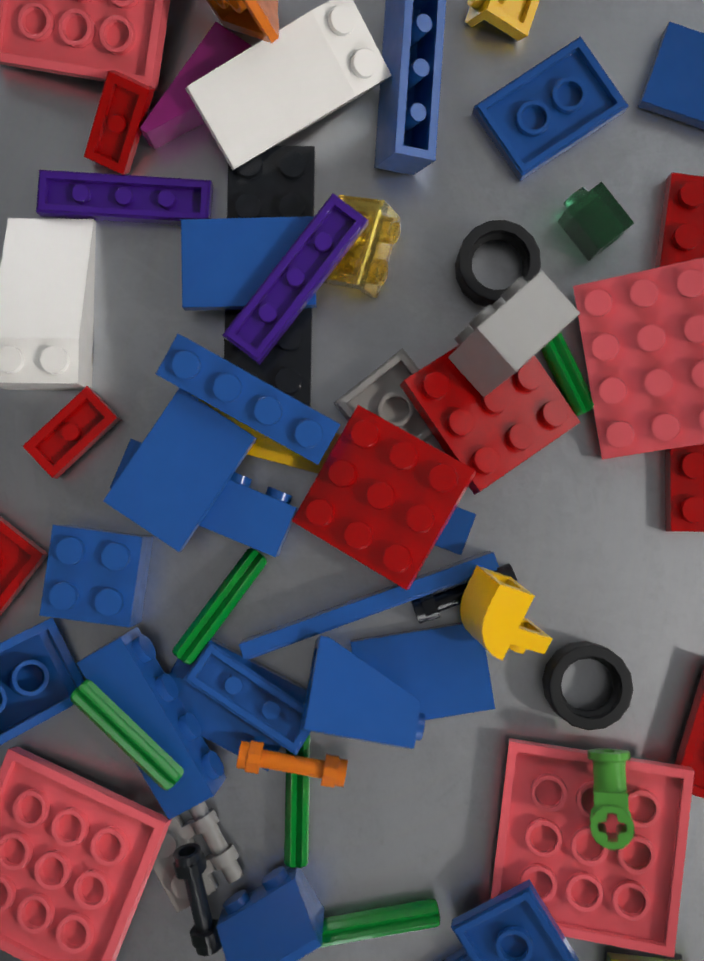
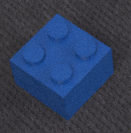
[39,525,154,628]

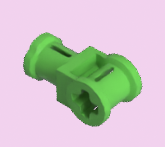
[587,748,635,850]

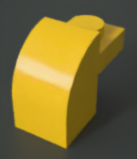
[460,566,552,660]

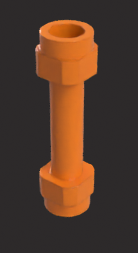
[236,740,348,788]

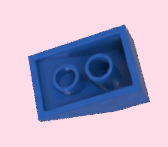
[0,617,84,745]

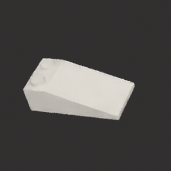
[185,0,392,171]
[0,218,96,391]

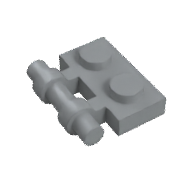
[153,801,244,913]

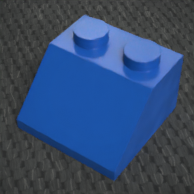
[216,866,324,961]

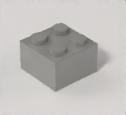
[448,271,580,397]

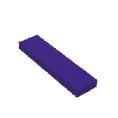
[36,170,213,225]
[222,193,369,365]

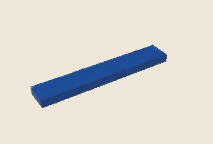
[238,551,499,660]

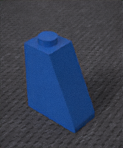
[300,636,425,749]

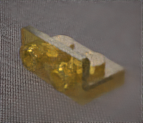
[324,195,401,298]

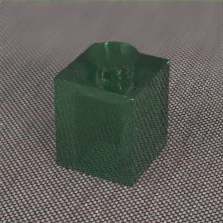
[558,182,634,261]

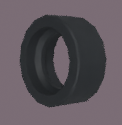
[455,220,541,307]
[542,641,633,730]

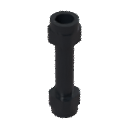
[411,563,517,624]
[173,843,222,956]

